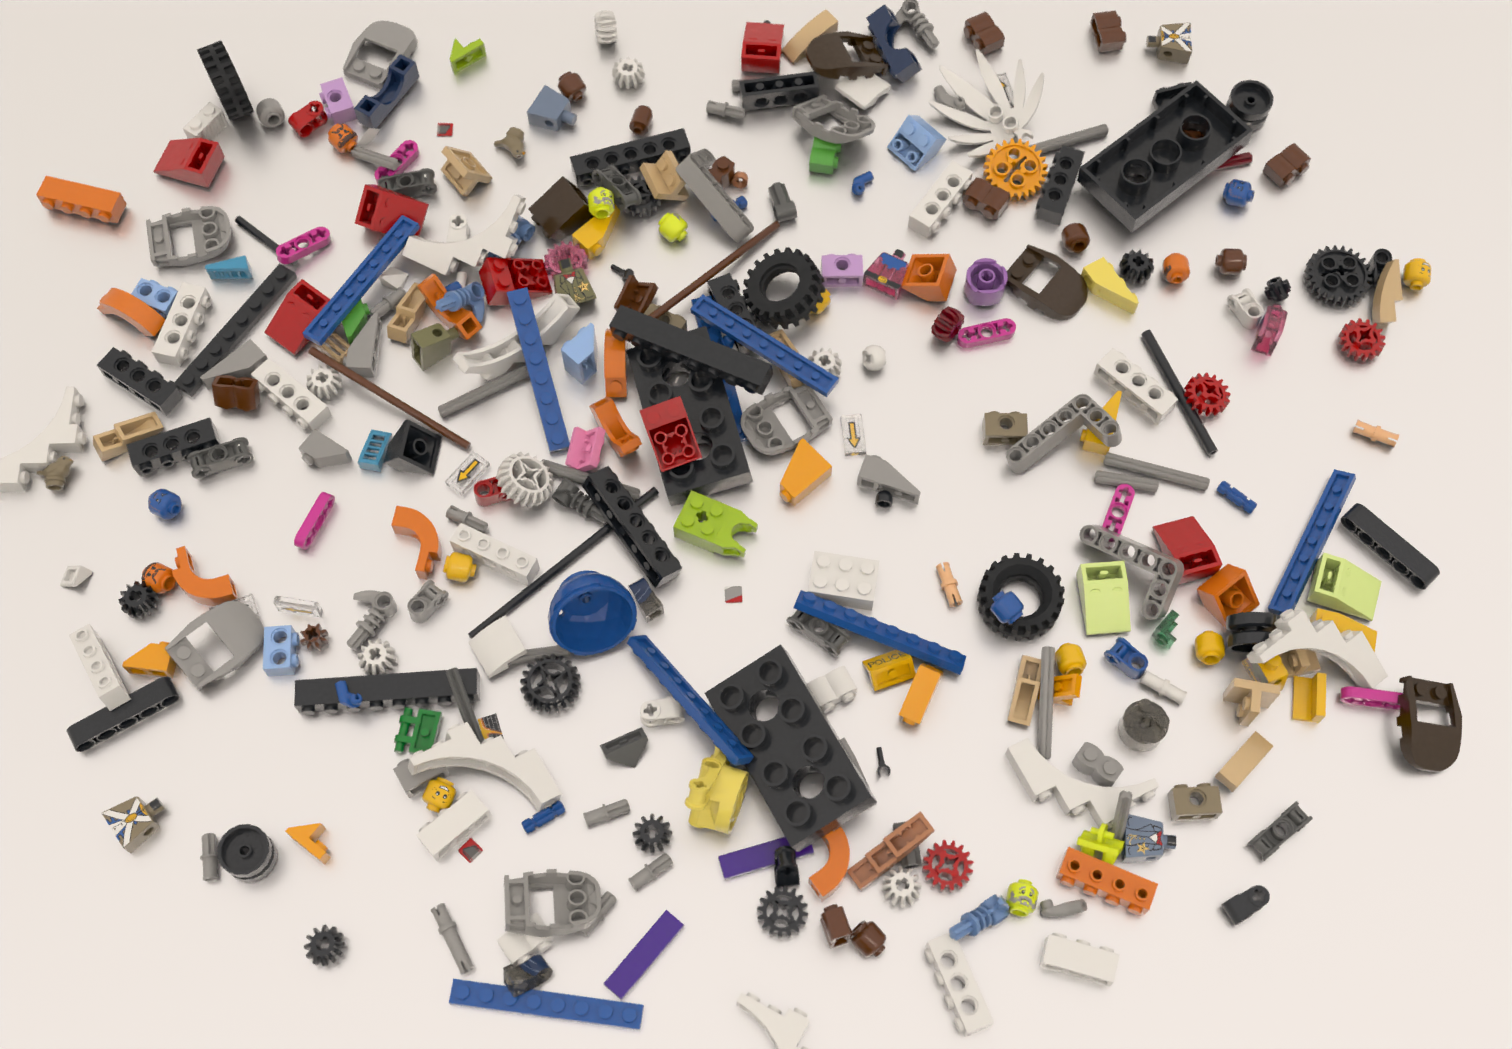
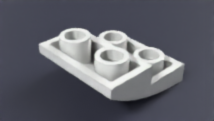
[835,73,891,110]
[469,615,527,678]

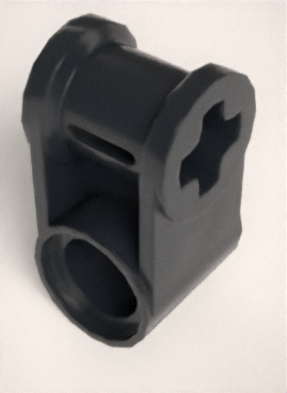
[1368,248,1392,288]
[774,846,800,888]
[1221,885,1270,926]

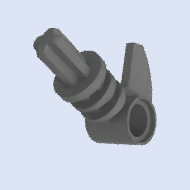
[552,479,608,524]

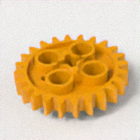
[983,138,1048,201]

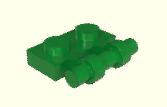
[394,707,442,755]

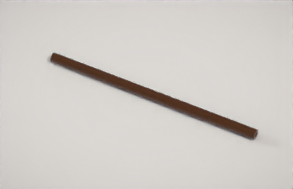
[648,221,780,319]
[308,346,471,450]

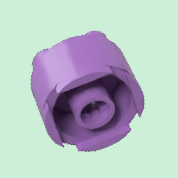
[964,258,1008,306]

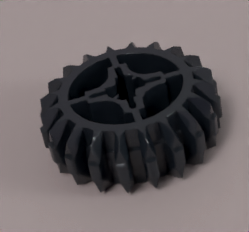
[520,654,581,715]

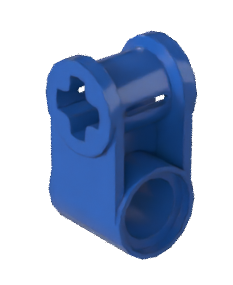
[1104,637,1148,679]

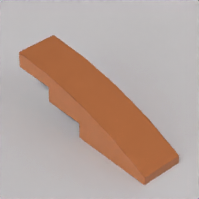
[847,811,935,891]

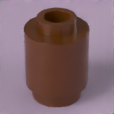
[629,105,653,135]

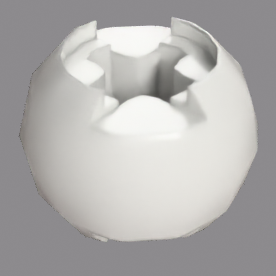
[862,345,886,371]

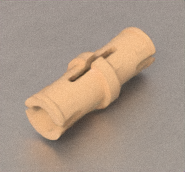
[1353,420,1399,447]
[936,562,963,607]

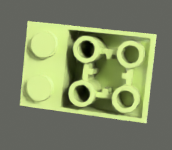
[1307,553,1382,621]
[1076,561,1131,635]

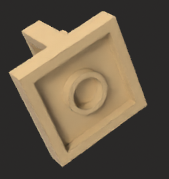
[440,146,493,196]
[640,150,689,201]
[1279,649,1321,678]
[1223,678,1281,726]

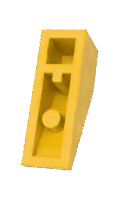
[572,203,620,260]
[1080,391,1122,455]
[1310,608,1377,652]

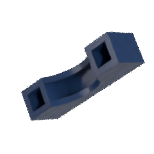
[866,4,922,83]
[354,54,420,129]

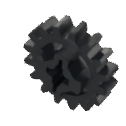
[625,176,661,218]
[757,886,808,939]

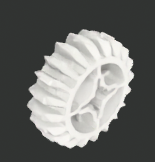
[496,452,555,508]

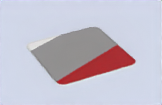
[724,586,743,603]

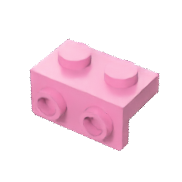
[565,427,606,472]

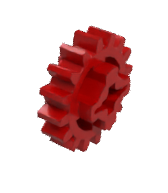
[1338,318,1386,362]
[1184,373,1231,417]
[922,840,973,893]

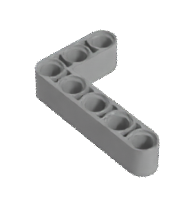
[676,149,754,243]
[1006,394,1122,473]
[1079,525,1184,620]

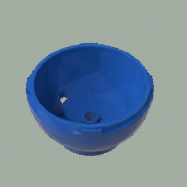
[548,570,637,656]

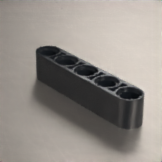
[1341,503,1440,590]
[66,677,180,752]

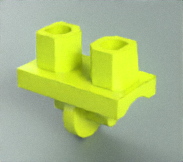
[1077,823,1125,865]

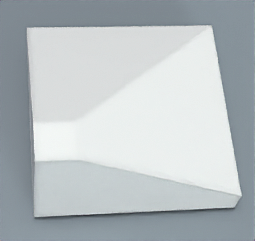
[379,267,409,290]
[60,565,93,587]

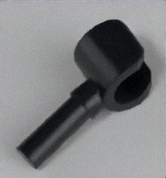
[611,264,636,283]
[876,747,891,778]

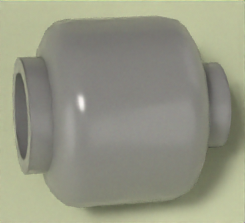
[256,98,285,128]

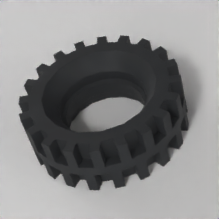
[197,40,254,121]
[743,247,825,329]
[977,553,1065,641]

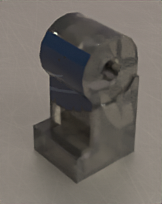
[628,577,664,623]
[503,955,553,998]

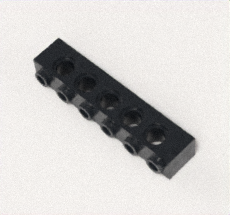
[570,128,691,187]
[582,466,682,589]

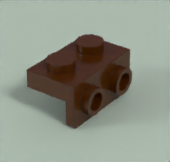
[614,275,658,314]

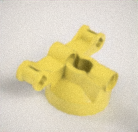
[685,745,749,835]

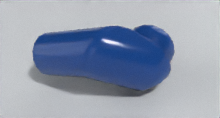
[851,171,874,195]
[335,681,362,708]

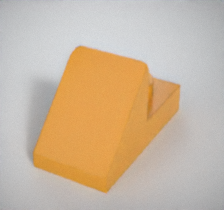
[1038,673,1082,706]
[285,823,331,865]

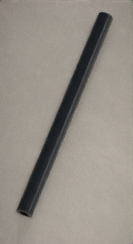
[1141,330,1218,456]

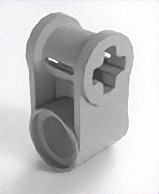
[407,580,449,623]

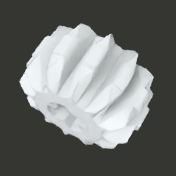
[594,10,617,44]
[612,56,645,91]
[808,348,842,377]
[306,365,343,400]
[357,638,397,675]
[881,866,922,908]

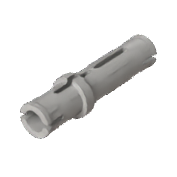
[431,903,475,975]

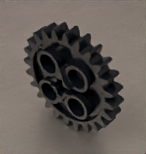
[1304,245,1373,306]

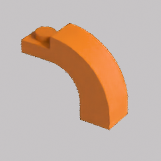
[417,274,483,340]
[97,288,166,336]
[604,329,628,397]
[589,397,642,457]
[391,506,442,580]
[172,546,239,606]
[808,827,850,902]

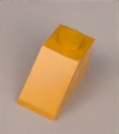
[122,641,177,678]

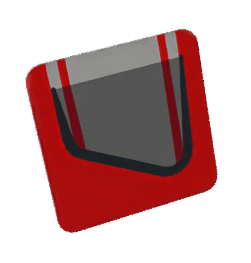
[437,123,453,136]
[458,838,483,863]

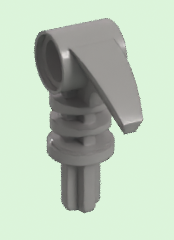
[895,0,939,49]
[346,590,397,650]

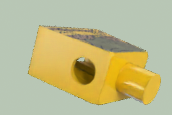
[1241,655,1288,691]

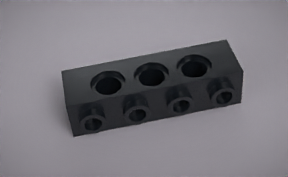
[739,71,820,111]
[1035,145,1085,226]
[707,273,762,354]
[97,347,183,416]
[126,417,221,475]

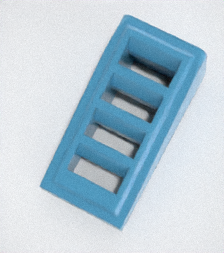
[205,256,253,279]
[358,429,392,472]

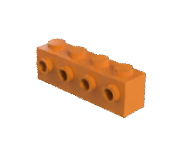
[36,176,127,223]
[1056,847,1158,915]

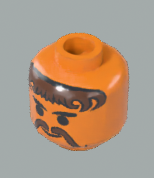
[328,124,358,153]
[1162,253,1190,284]
[141,562,176,594]

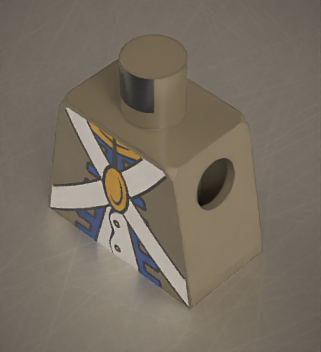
[1146,22,1192,64]
[102,796,165,854]

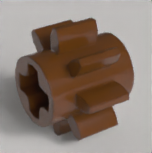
[300,623,328,652]

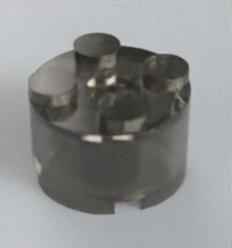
[1118,699,1170,751]

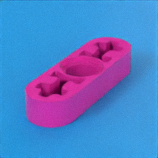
[374,140,419,185]
[276,227,331,264]
[957,318,1016,348]
[1102,484,1135,542]
[294,492,335,550]
[1340,686,1403,710]

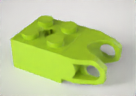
[673,490,758,558]

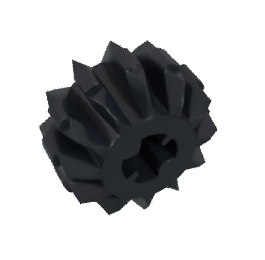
[1119,249,1154,285]
[118,581,159,619]
[632,814,672,854]
[304,925,346,967]

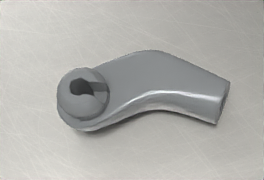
[934,85,965,111]
[1040,899,1087,917]

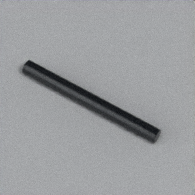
[235,216,298,266]

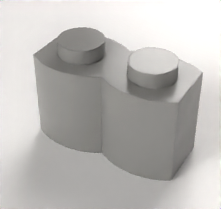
[1072,742,1124,787]

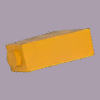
[779,438,832,506]
[899,662,944,725]

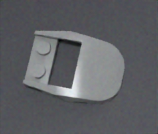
[343,21,418,90]
[792,95,876,144]
[146,206,231,266]
[741,383,833,455]
[164,601,264,691]
[504,869,601,937]

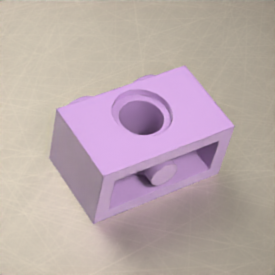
[319,77,357,124]
[821,254,863,287]

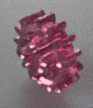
[544,241,588,279]

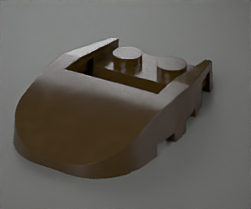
[805,31,888,80]
[1006,244,1088,321]
[1396,675,1462,772]

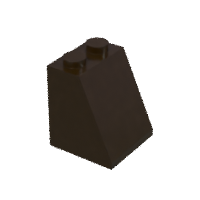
[528,176,594,242]

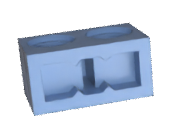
[131,278,178,319]
[263,625,300,677]

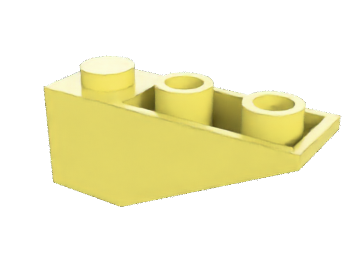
[1081,257,1139,314]

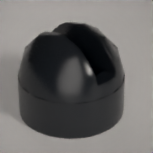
[875,490,893,508]

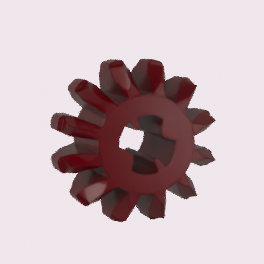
[931,306,964,343]

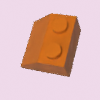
[901,254,957,301]
[1197,564,1260,629]

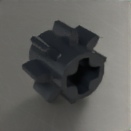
[1264,277,1291,302]

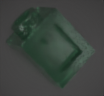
[1152,609,1179,649]

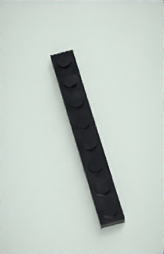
[175,263,297,397]

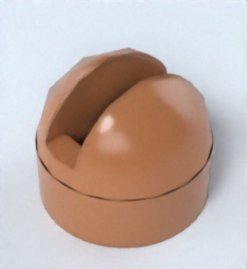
[732,171,748,189]

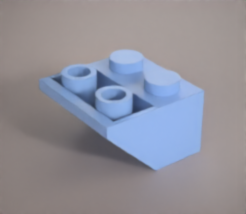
[887,115,947,171]
[561,323,597,384]

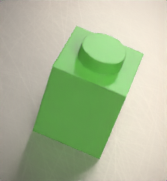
[342,299,371,345]

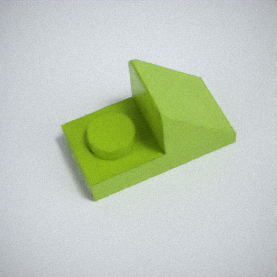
[450,38,487,74]

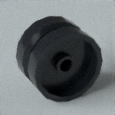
[1225,80,1274,131]
[1226,612,1277,653]
[217,824,277,882]

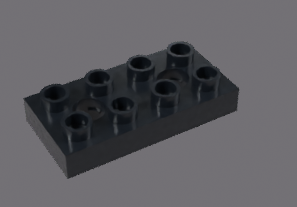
[1077,80,1253,232]
[626,326,753,506]
[705,644,877,852]

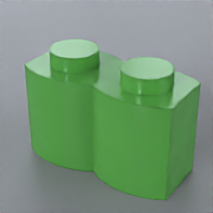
[809,136,842,174]

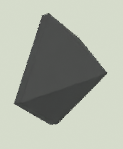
[600,727,648,768]

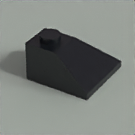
[384,419,442,475]

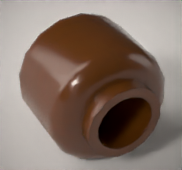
[558,72,586,102]
[1061,223,1090,253]
[1215,248,1247,275]
[851,920,886,957]

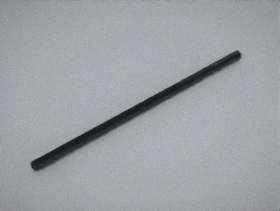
[468,487,659,639]

